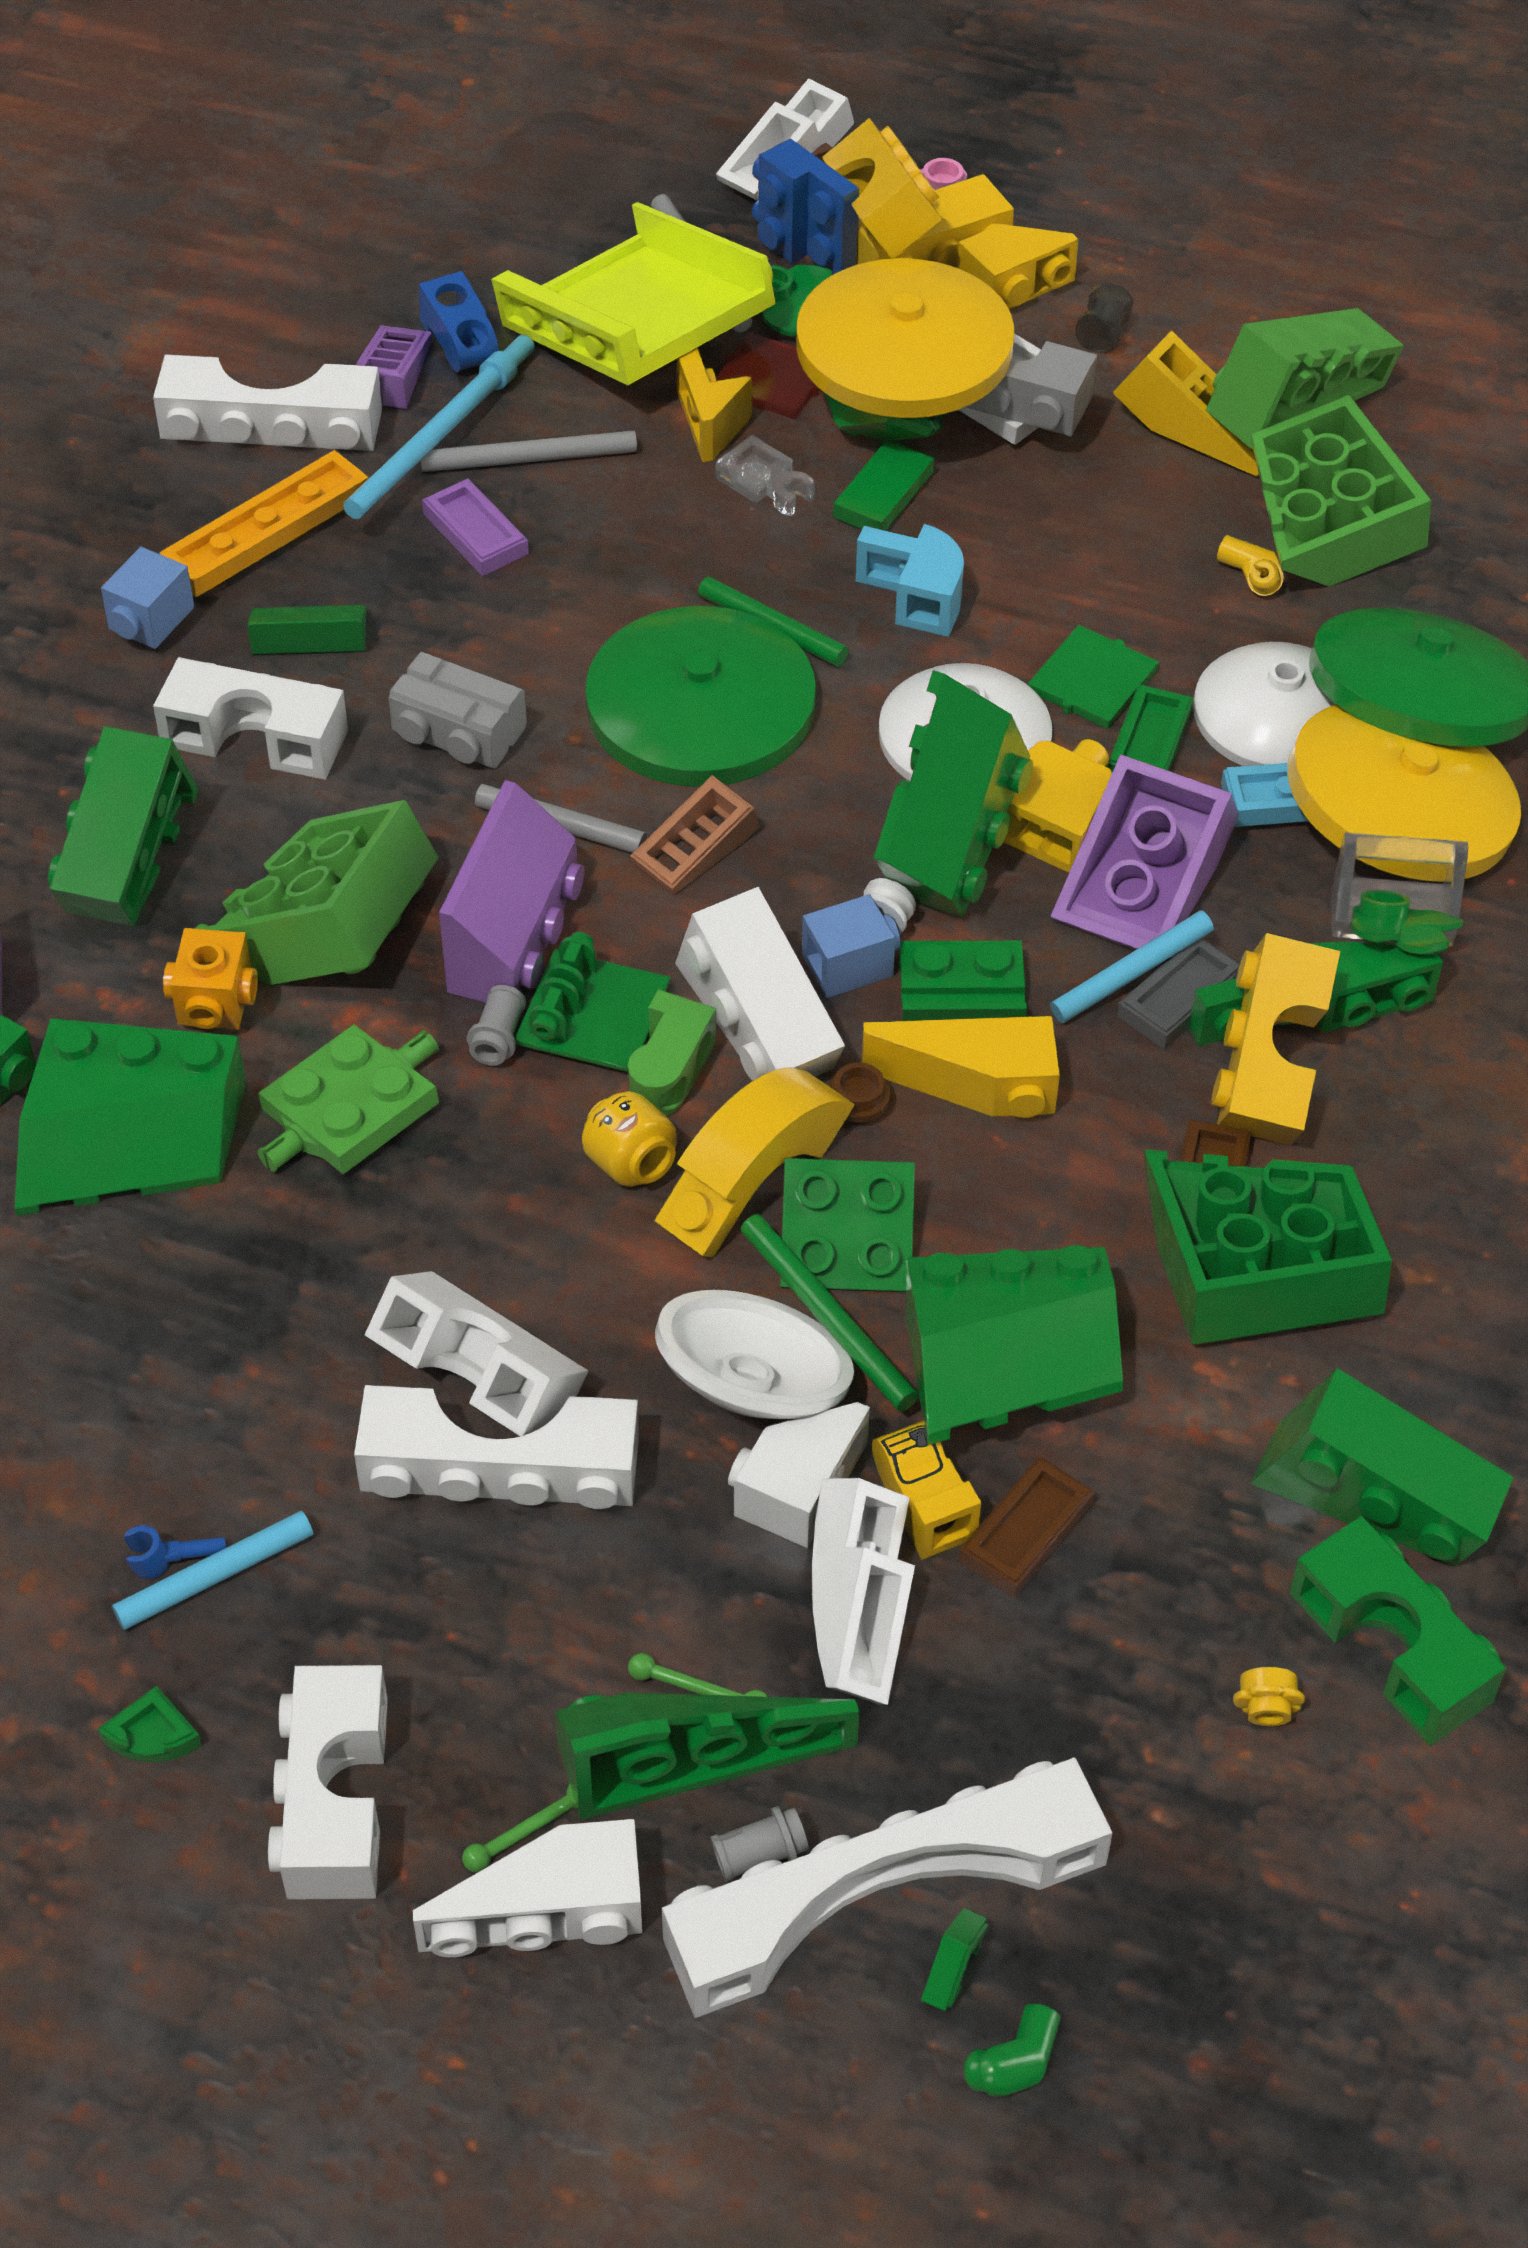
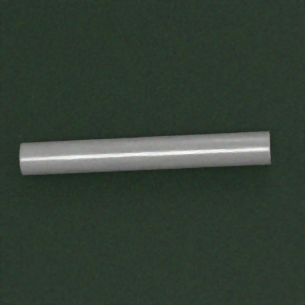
[475,784,647,853]

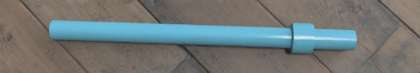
[343,335,535,519]

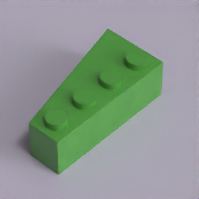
[1206,308,1404,449]

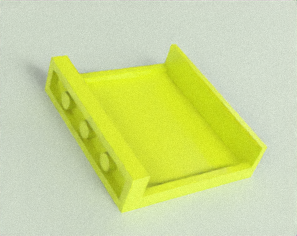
[491,202,776,385]

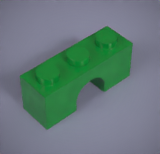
[1289,1516,1506,1747]

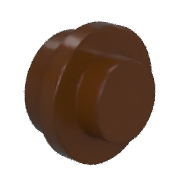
[828,1062,890,1123]

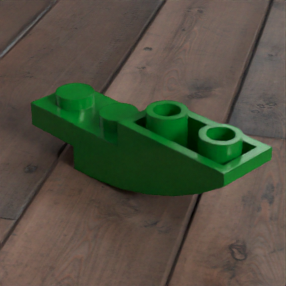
[1189,942,1443,1047]

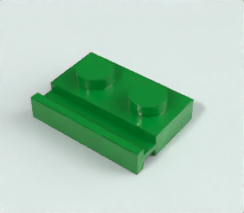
[899,940,1027,1021]

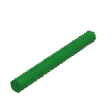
[740,1214,919,1412]

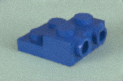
[752,138,859,275]

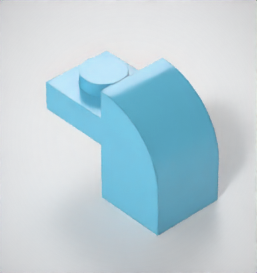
[855,524,964,637]

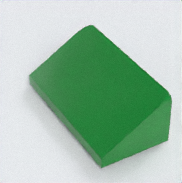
[248,605,366,654]

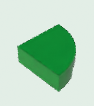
[98,1686,202,1762]
[921,1908,989,2011]

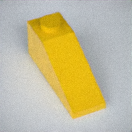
[1113,330,1259,476]
[861,1016,1060,1118]

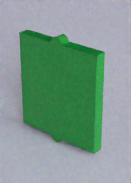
[1028,625,1159,729]

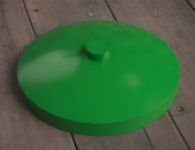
[586,606,816,787]
[1309,607,1528,746]

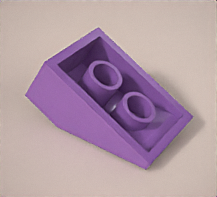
[1050,754,1239,950]

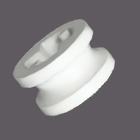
[864,878,916,936]

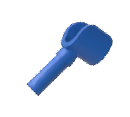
[124,1525,226,1580]

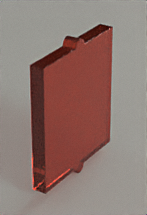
[716,332,819,419]

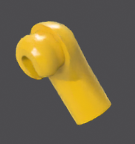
[1217,535,1284,596]

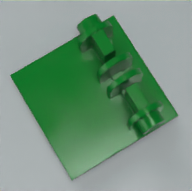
[515,932,671,1072]
[780,1158,915,1292]

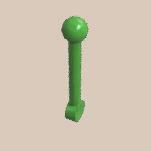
[628,1653,768,1697]
[462,1784,576,1873]

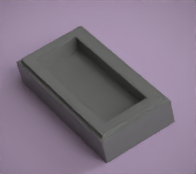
[1117,938,1240,1050]

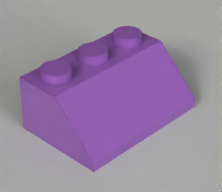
[439,780,585,1003]

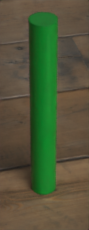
[698,576,849,667]

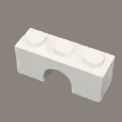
[153,657,348,780]
[365,1271,588,1436]
[268,1665,388,1899]

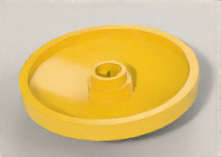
[796,258,1014,418]
[1287,704,1521,882]

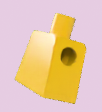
[1004,739,1113,873]

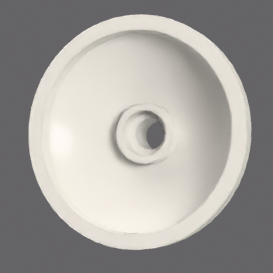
[1193,642,1336,766]
[879,663,1052,781]
[655,1290,854,1419]

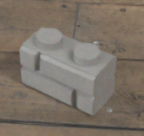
[388,652,527,769]

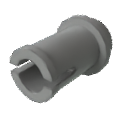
[466,985,527,1066]
[710,1806,809,1882]

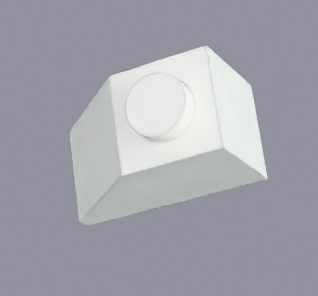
[728,1402,870,1548]

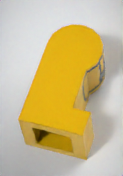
[872,1421,981,1560]

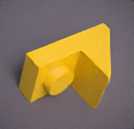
[676,348,752,462]

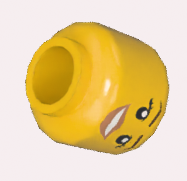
[582,1091,677,1187]

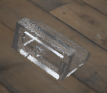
[1331,832,1468,946]

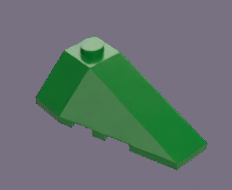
[555,1692,859,1820]

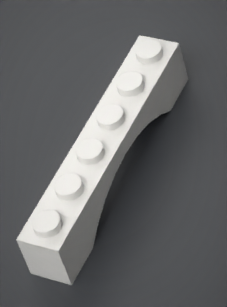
[662,1757,1112,2018]

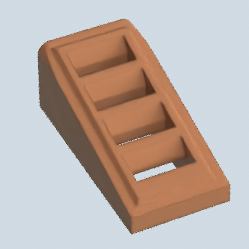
[630,776,760,895]

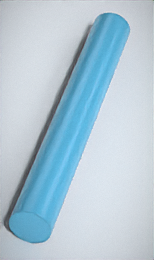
[1050,910,1214,1023]
[112,1510,313,1630]

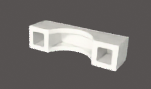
[153,355,382,451]
[354,1385,639,1509]

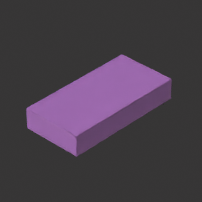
[422,478,529,576]

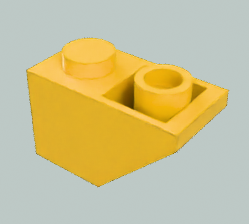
[957,224,1079,309]

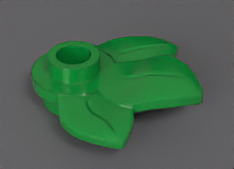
[763,264,832,337]
[1350,890,1464,955]

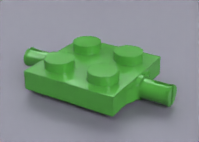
[258,1024,439,1174]

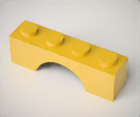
[822,118,942,259]

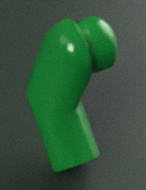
[963,2004,1061,2097]

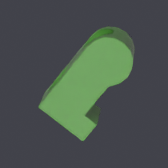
[628,989,716,1117]

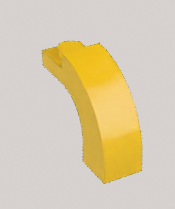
[654,1067,855,1258]

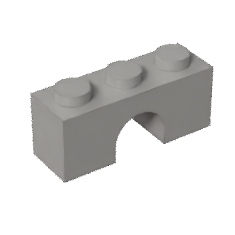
[966,341,1097,437]

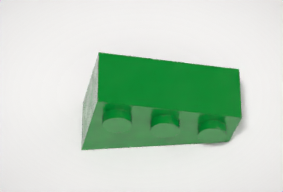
[48,726,199,927]
[1250,1368,1514,1567]

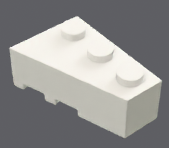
[675,887,845,1081]

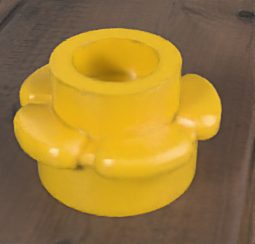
[1233,1667,1305,1726]

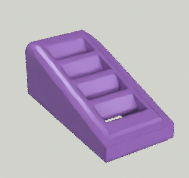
[356,325,433,409]

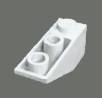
[413,1819,642,1957]

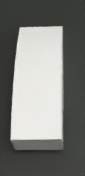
[716,78,854,200]
[812,1478,915,1705]

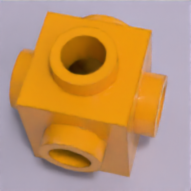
[163,928,258,1029]

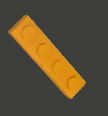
[159,450,369,597]

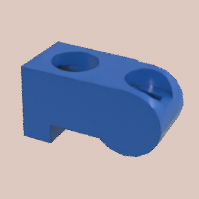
[419,271,499,373]

